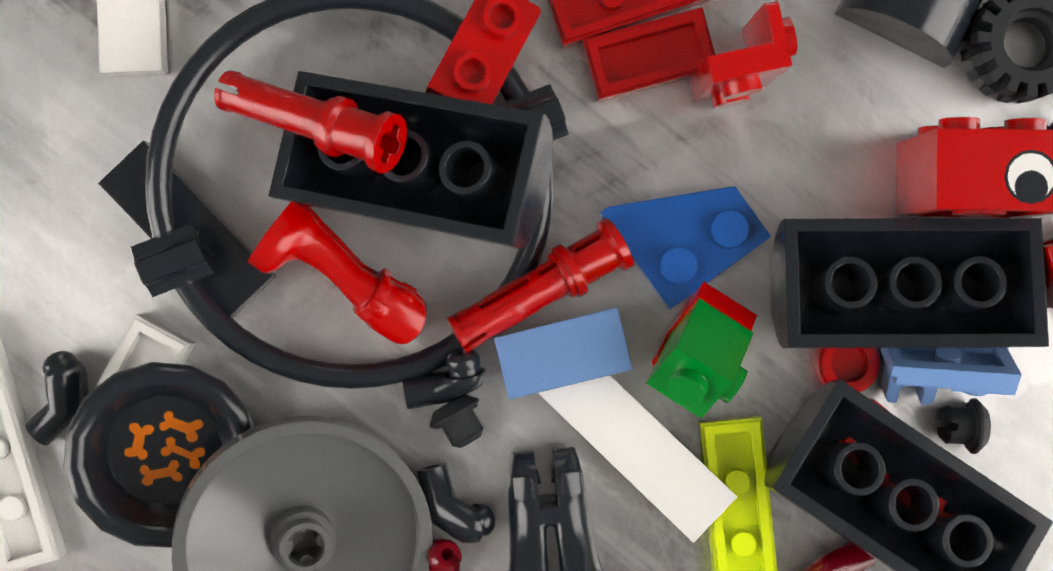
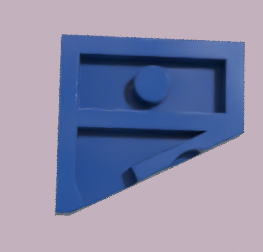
[599,186,772,310]

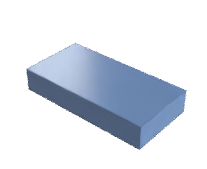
[494,307,633,400]

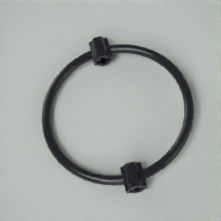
[131,0,569,389]

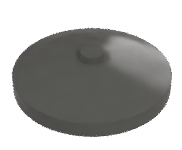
[172,416,433,571]

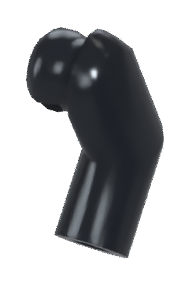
[402,349,485,409]
[25,351,89,446]
[417,463,496,544]

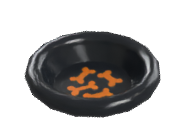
[63,362,255,548]

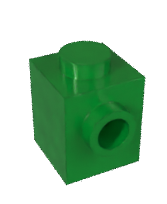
[646,298,753,418]

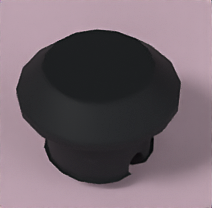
[429,395,484,448]
[937,398,991,454]

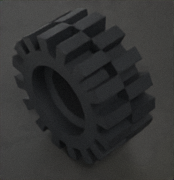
[960,0,1053,104]

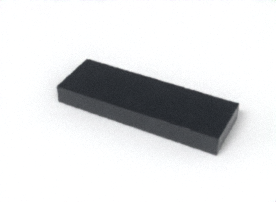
[98,140,276,318]

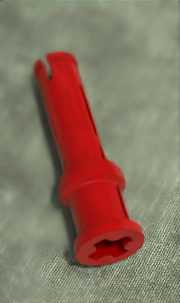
[214,70,407,173]
[446,218,634,354]

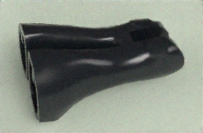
[507,446,604,571]

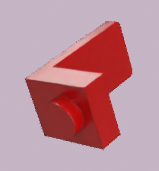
[425,0,541,104]

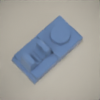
[880,348,1022,405]

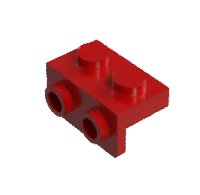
[689,1,797,109]

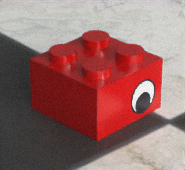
[895,117,1053,218]

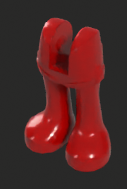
[247,200,427,344]

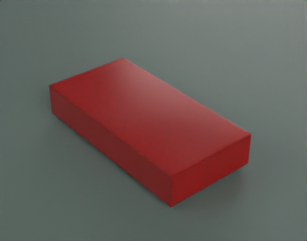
[582,7,715,103]

